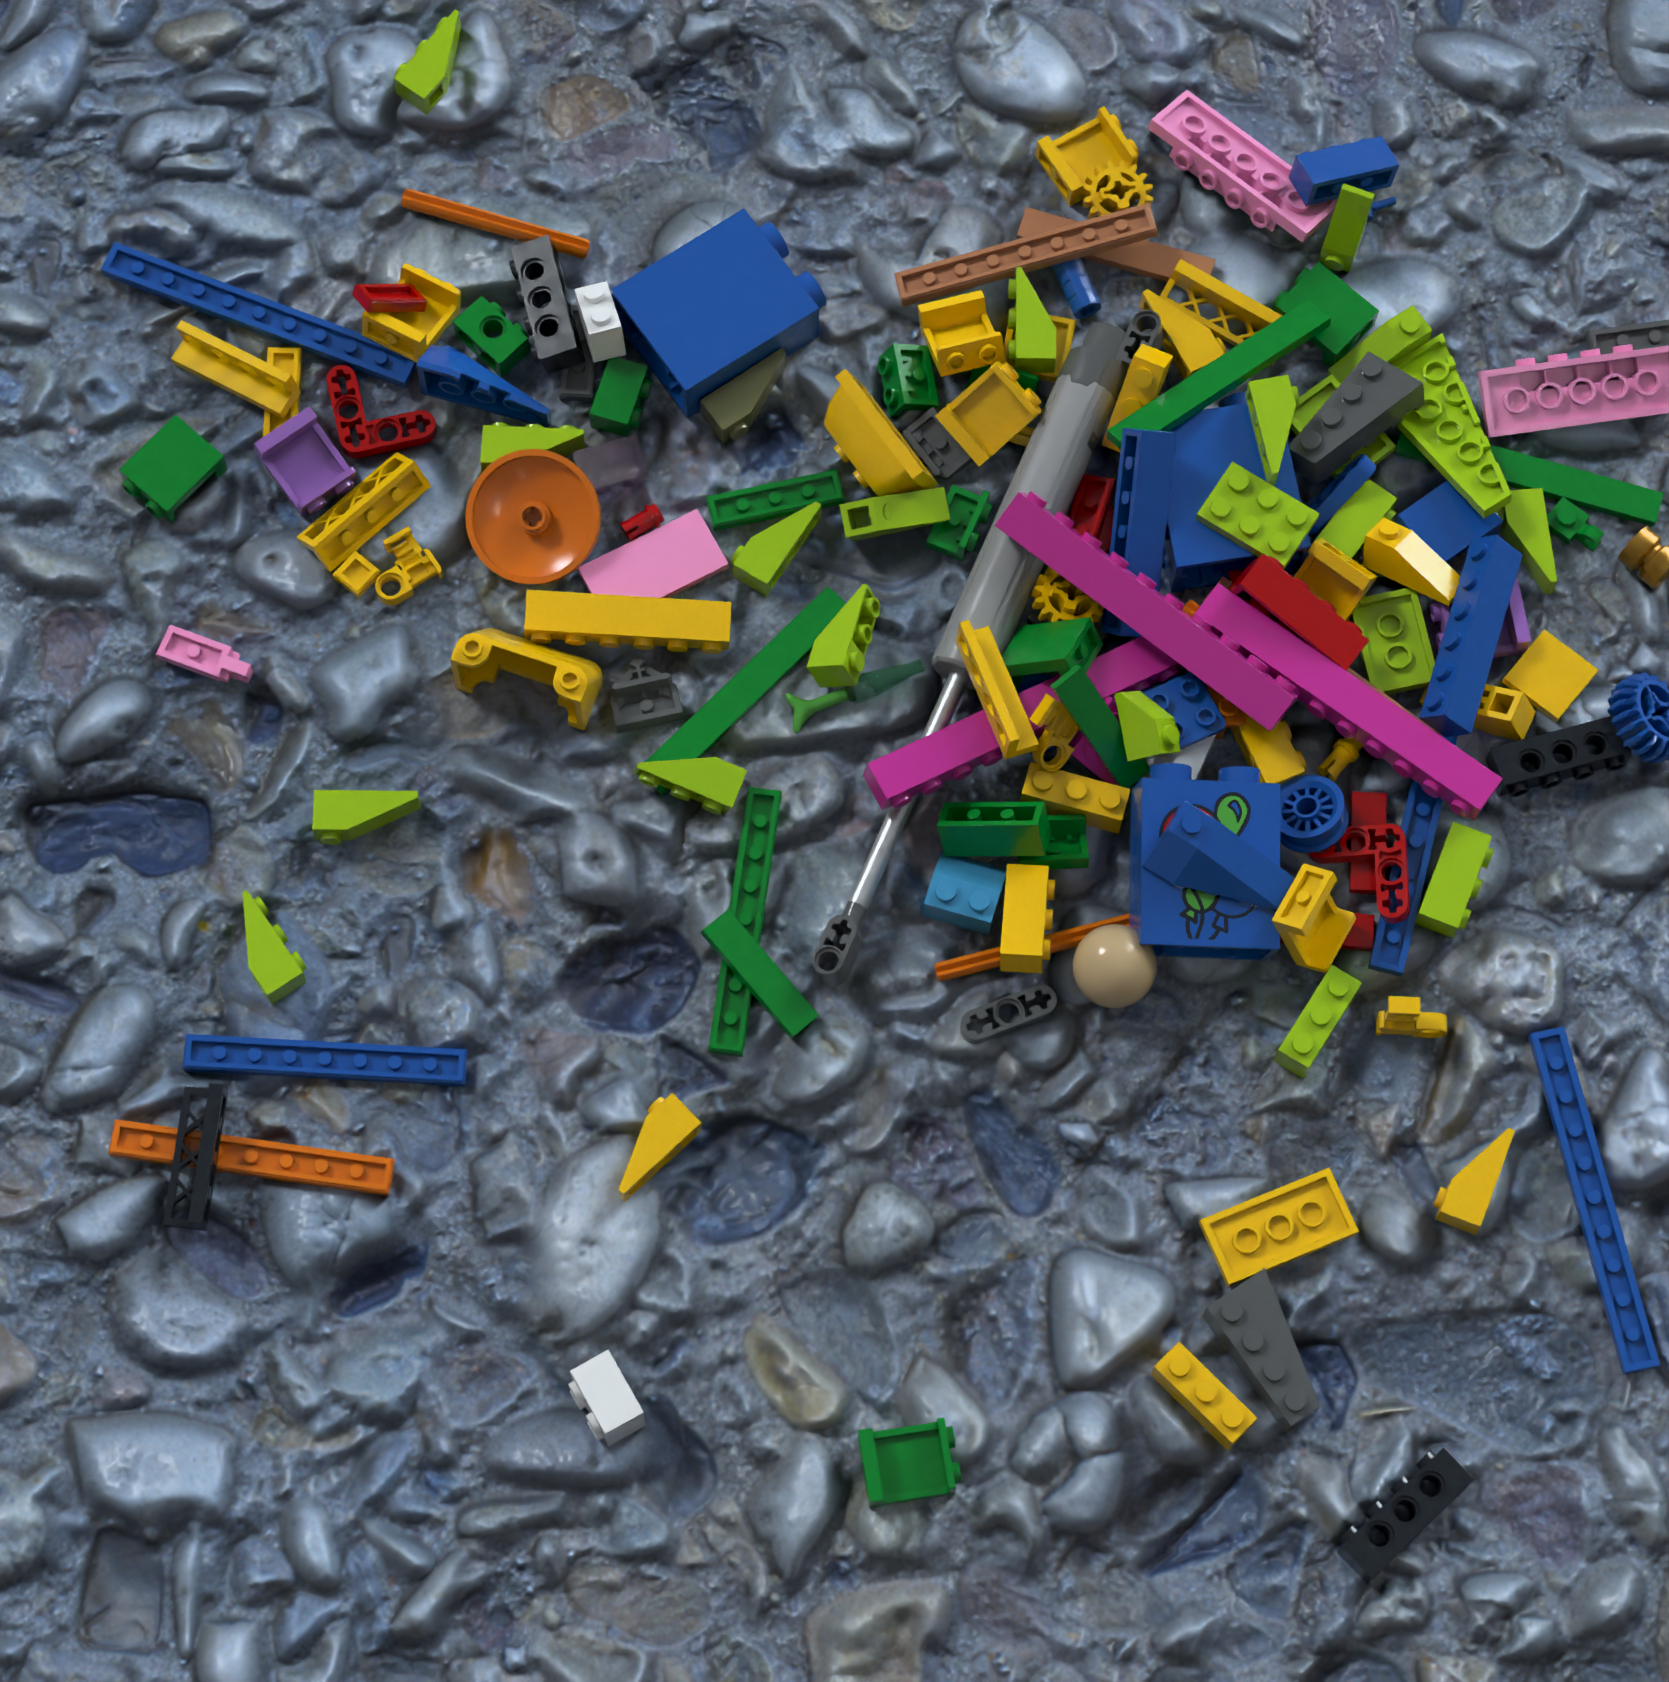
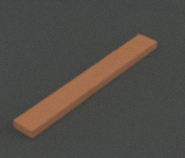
[894,203,1158,307]

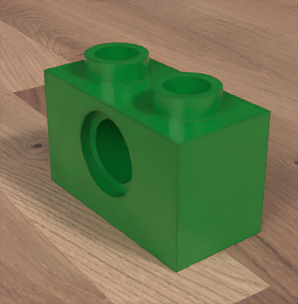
[453,296,530,378]

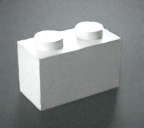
[574,281,626,363]

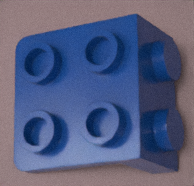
[1142,672,1226,750]

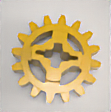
[1082,160,1153,219]
[1031,567,1104,624]

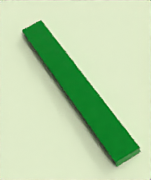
[1107,299,1331,450]
[1395,432,1664,527]
[645,586,846,796]
[708,787,782,1057]

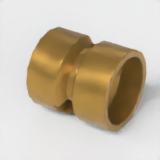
[1618,526,1669,590]

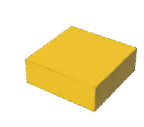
[332,551,381,599]

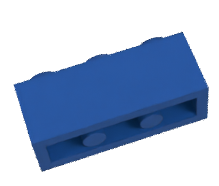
[1289,136,1400,206]

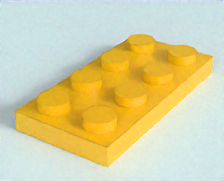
[1199,1167,1359,1288]

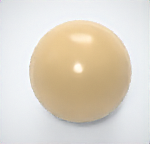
[1073,924,1157,1008]

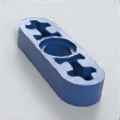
[1308,453,1376,536]

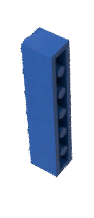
[1101,428,1176,637]
[1419,535,1523,737]

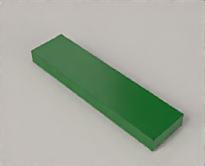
[706,469,845,531]
[1050,664,1150,788]
[701,909,819,1039]

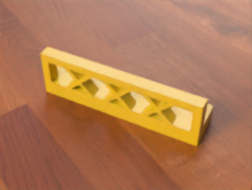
[1159,259,1282,367]
[171,320,301,419]
[296,452,431,572]
[955,620,1039,760]

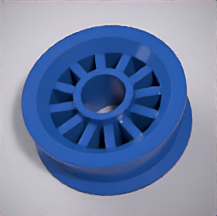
[1280,775,1349,853]

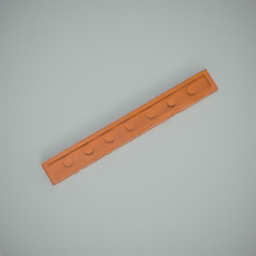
[108,1119,395,1196]

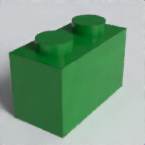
[589,357,653,438]

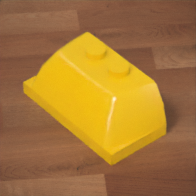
[824,368,939,496]

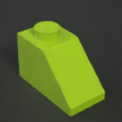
[1115,691,1181,762]

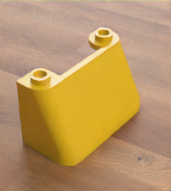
[450,628,603,731]

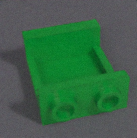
[1273,261,1379,367]
[119,415,228,524]
[1002,617,1103,689]
[858,1417,962,1508]

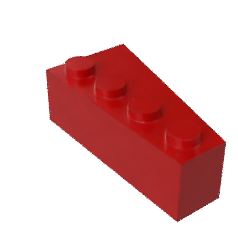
[1228,553,1369,671]

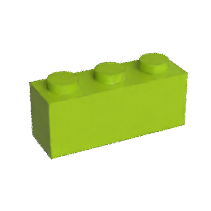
[1309,479,1398,563]
[1415,821,1494,938]
[1274,965,1362,1079]

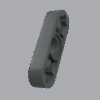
[960,984,1057,1044]

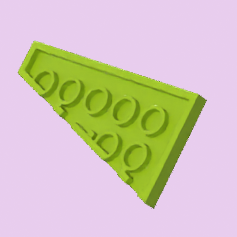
[1391,333,1512,519]

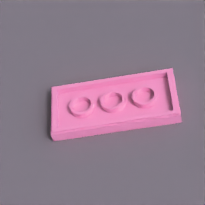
[578,509,729,598]

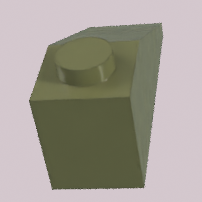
[700,348,786,444]

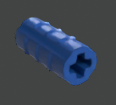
[1052,258,1101,319]

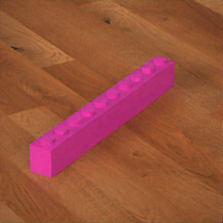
[995,491,1299,731]
[1195,583,1503,821]
[863,636,1182,811]

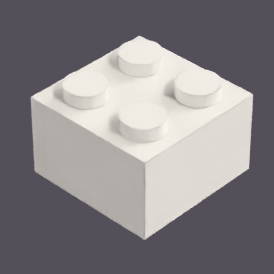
[568,1350,646,1447]

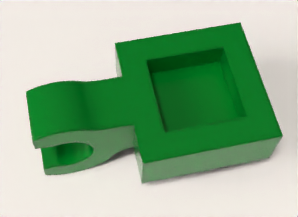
[1547,497,1604,552]

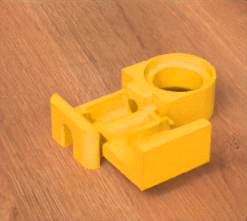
[375,526,443,606]
[1029,693,1079,771]
[1375,996,1447,1038]

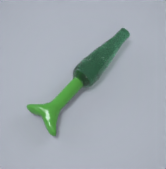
[785,659,925,734]

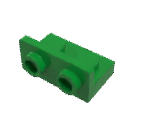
[878,343,939,417]

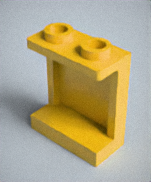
[1035,106,1139,207]
[362,263,461,363]
[918,290,1005,377]
[935,361,1042,467]
[1293,538,1378,622]
[1271,863,1356,973]

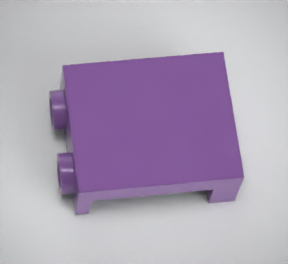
[254,406,357,516]
[1430,578,1531,658]

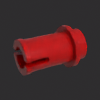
[619,504,665,542]

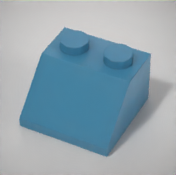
[923,851,1007,935]

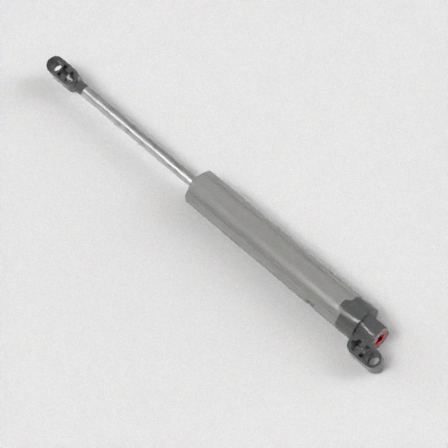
[812,310,1164,987]

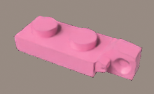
[156,625,254,683]

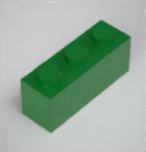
[937,802,1052,857]

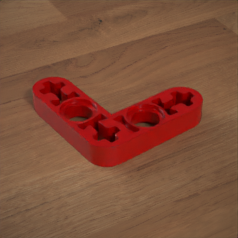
[326,365,437,458]
[1308,824,1410,924]

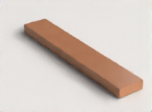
[1016,207,1216,282]

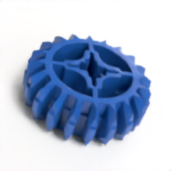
[1607,672,1669,764]

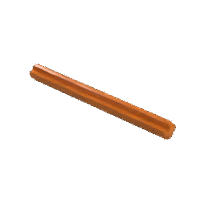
[401,189,590,258]
[934,914,1129,981]

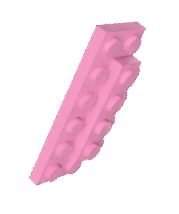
[1148,90,1337,243]
[1478,344,1669,438]

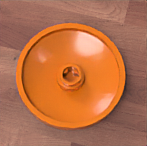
[465,449,601,585]

